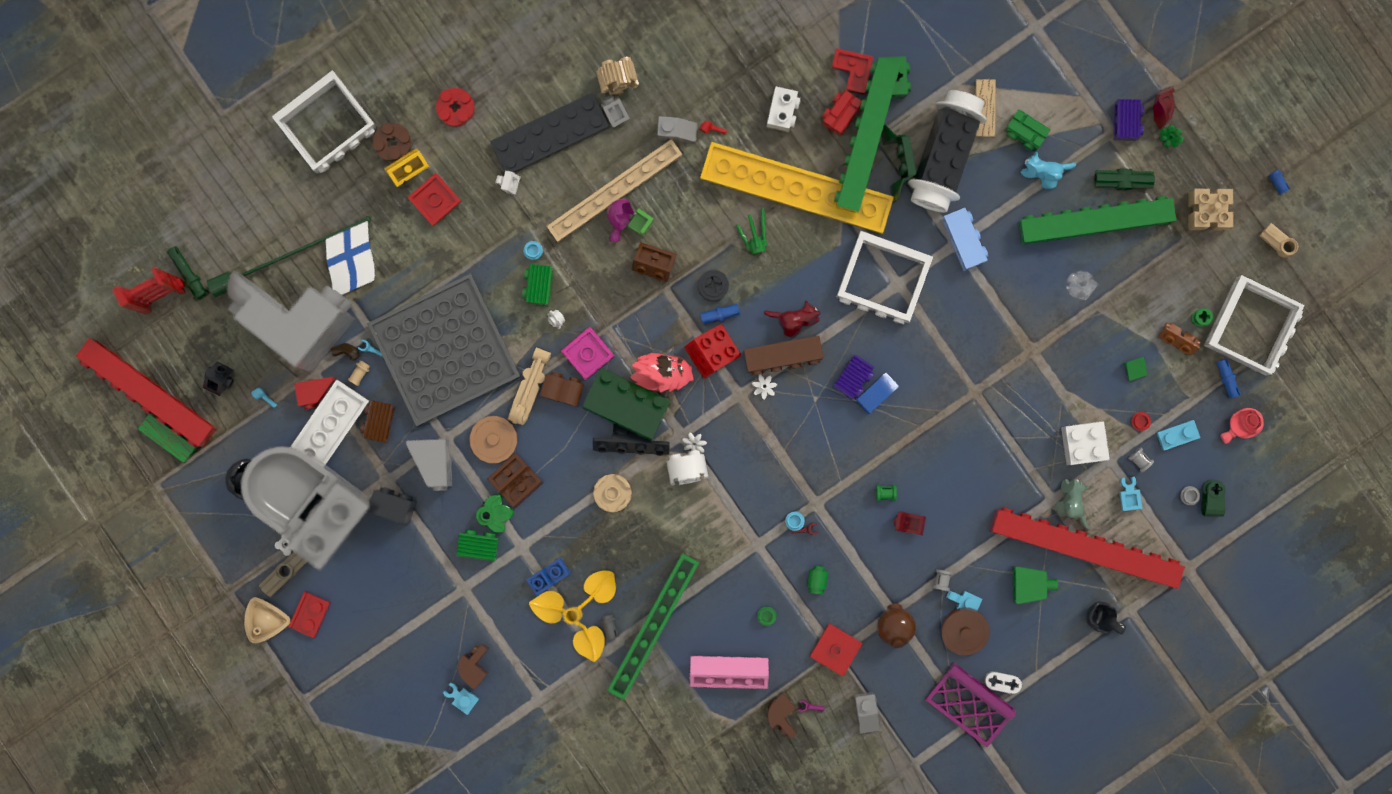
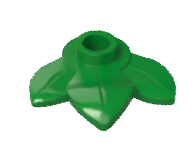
[476,494,514,533]

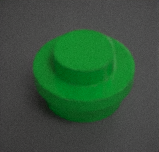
[757,606,776,626]

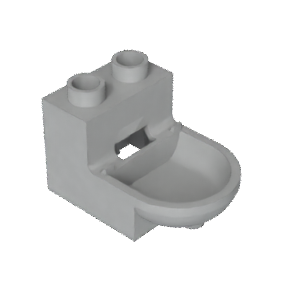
[227,270,355,372]
[242,446,370,570]

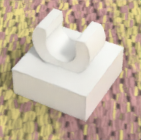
[495,171,520,195]

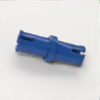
[700,303,740,325]
[1216,358,1241,398]

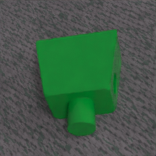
[1012,566,1058,604]

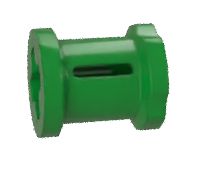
[1191,308,1213,327]
[876,484,897,502]

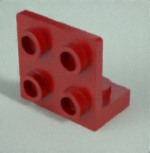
[684,324,741,379]

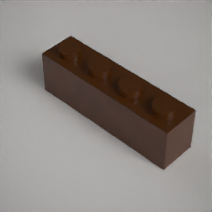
[744,335,824,376]

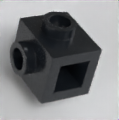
[203,362,234,396]

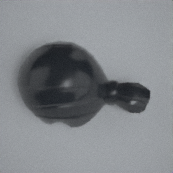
[1086,602,1126,634]

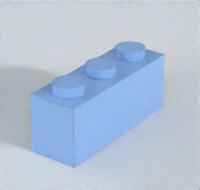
[942,208,988,271]

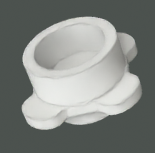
[548,310,565,329]
[275,536,292,556]

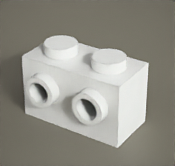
[767,87,800,132]

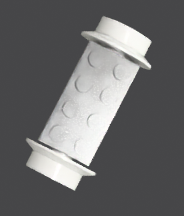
[908,90,987,213]

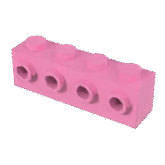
[690,656,768,689]

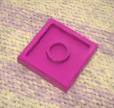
[561,327,615,380]

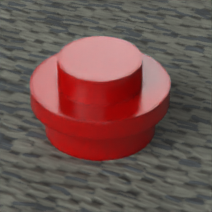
[1131,412,1151,431]

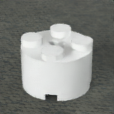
[667,450,709,485]

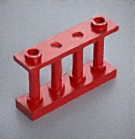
[112,267,186,315]

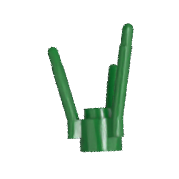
[736,208,768,255]

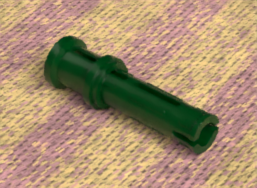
[166,246,210,301]

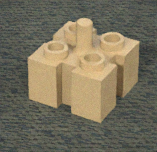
[1188,189,1233,231]

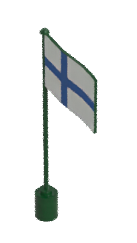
[207,216,375,298]

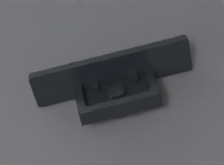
[593,423,670,456]

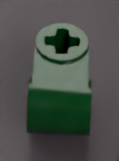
[1201,480,1226,517]

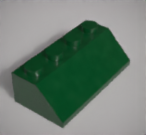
[582,368,671,441]

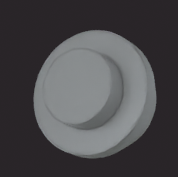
[1180,486,1200,506]

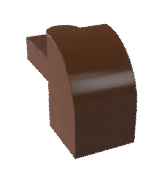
[458,643,489,690]
[767,692,797,738]

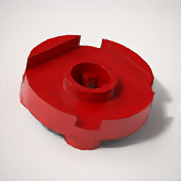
[436,88,475,127]

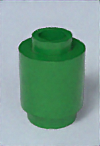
[807,566,829,594]

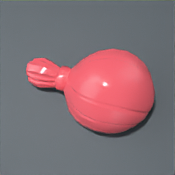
[1220,408,1264,444]

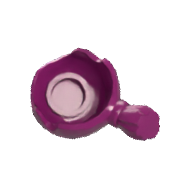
[607,199,635,242]

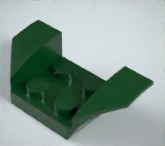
[881,125,916,203]

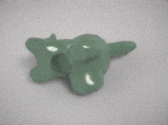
[1055,479,1090,531]

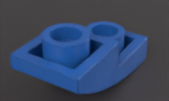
[856,373,899,414]
[526,557,571,596]

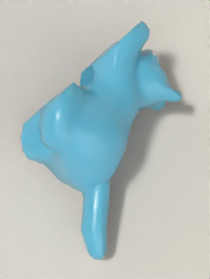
[1021,152,1076,189]

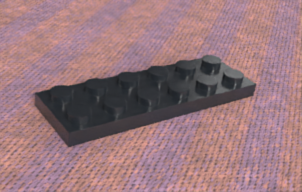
[490,92,609,173]

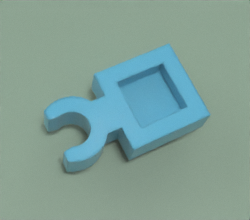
[1119,477,1142,511]
[443,682,480,715]

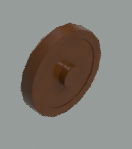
[941,608,990,655]

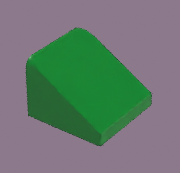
[1123,357,1148,381]

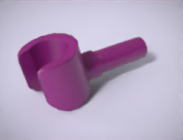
[797,700,825,712]

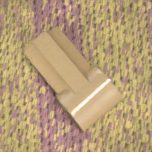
[1259,223,1298,258]

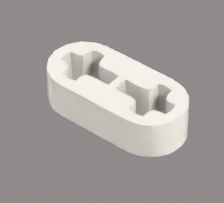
[984,671,1022,694]

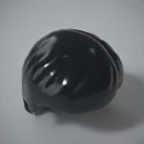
[225,459,252,500]

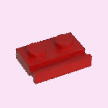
[288,591,331,638]

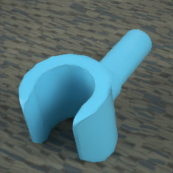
[358,340,383,357]
[251,388,277,408]

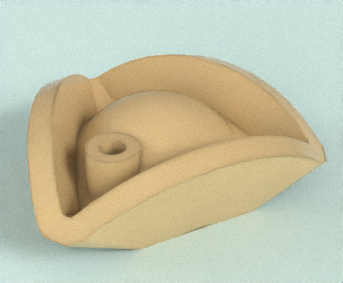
[244,597,290,644]

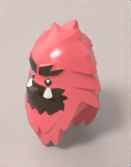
[630,353,694,392]

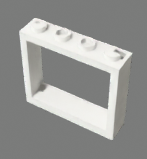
[272,70,377,174]
[836,231,933,325]
[1204,275,1304,376]

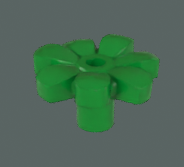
[1160,125,1184,148]

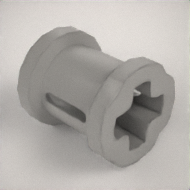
[1128,447,1154,473]
[932,569,953,591]

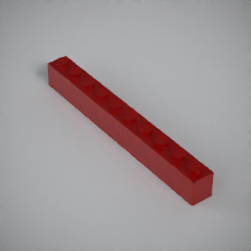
[990,507,1185,589]

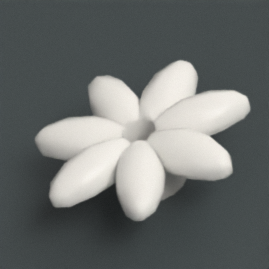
[752,375,777,399]
[682,433,707,453]

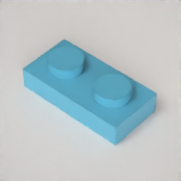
[1156,420,1200,451]

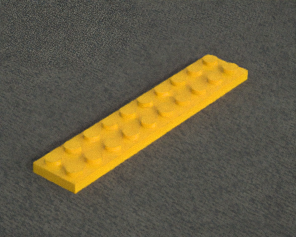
[700,142,894,234]

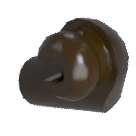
[331,343,359,360]

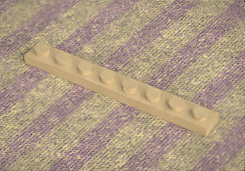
[547,139,682,242]

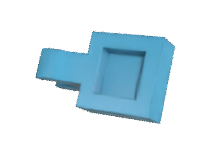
[946,590,982,611]

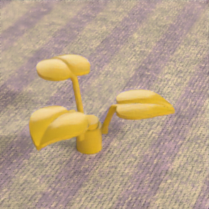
[529,571,616,662]

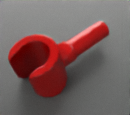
[699,121,727,134]

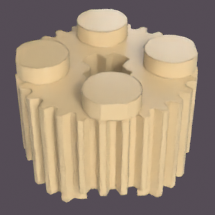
[596,57,639,95]

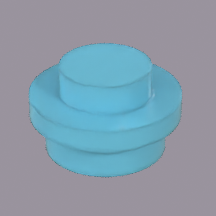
[524,241,543,260]
[785,512,805,531]

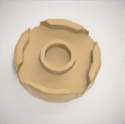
[593,474,632,512]

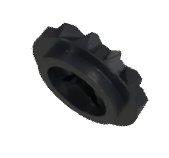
[698,270,729,301]

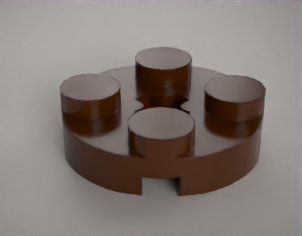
[373,123,412,162]

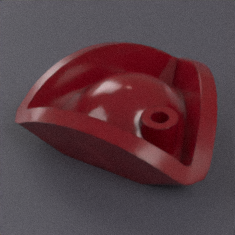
[1153,86,1175,130]

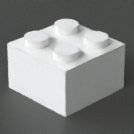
[1061,421,1110,465]

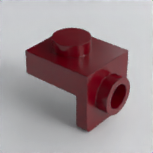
[894,511,926,536]

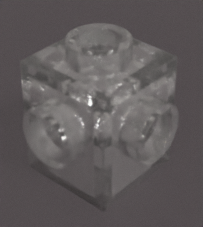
[1065,270,1098,301]

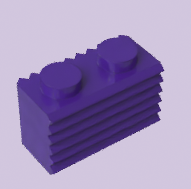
[1114,99,1144,141]
[833,355,874,400]

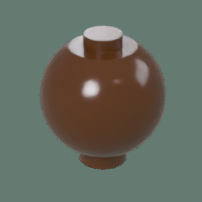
[877,604,916,648]

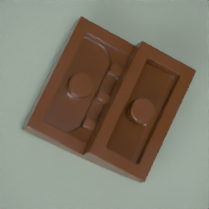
[487,452,543,509]

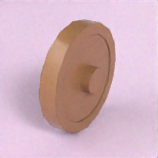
[470,416,518,463]

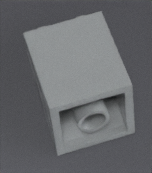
[406,439,452,491]

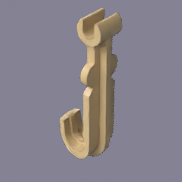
[507,347,551,425]

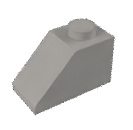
[657,116,697,143]
[854,692,879,734]

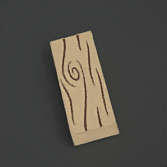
[975,79,995,137]

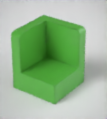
[628,208,654,237]

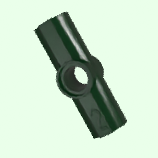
[1094,168,1155,190]

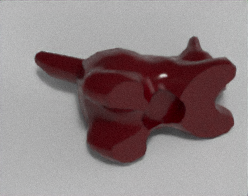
[764,300,820,337]

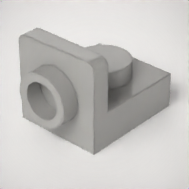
[600,95,630,127]

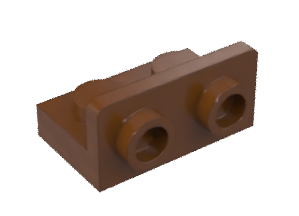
[632,242,677,282]

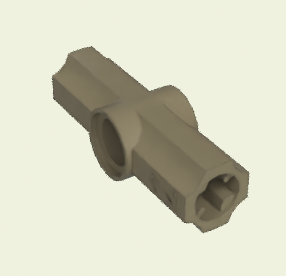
[259,552,308,597]

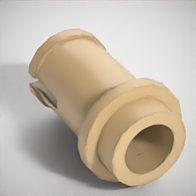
[348,360,370,386]

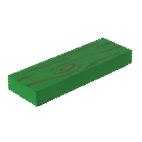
[138,414,197,463]

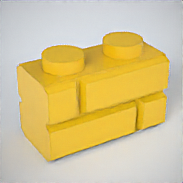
[384,148,429,187]

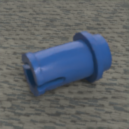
[1269,169,1290,195]

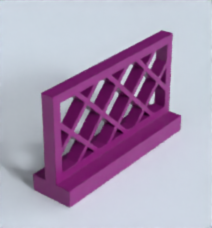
[925,662,1016,747]

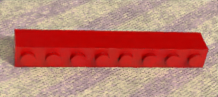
[76,338,217,448]

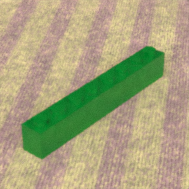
[834,57,901,214]
[1018,196,1177,245]
[607,553,699,700]

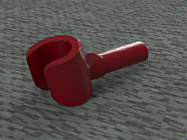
[791,523,819,535]

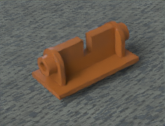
[1158,322,1200,356]

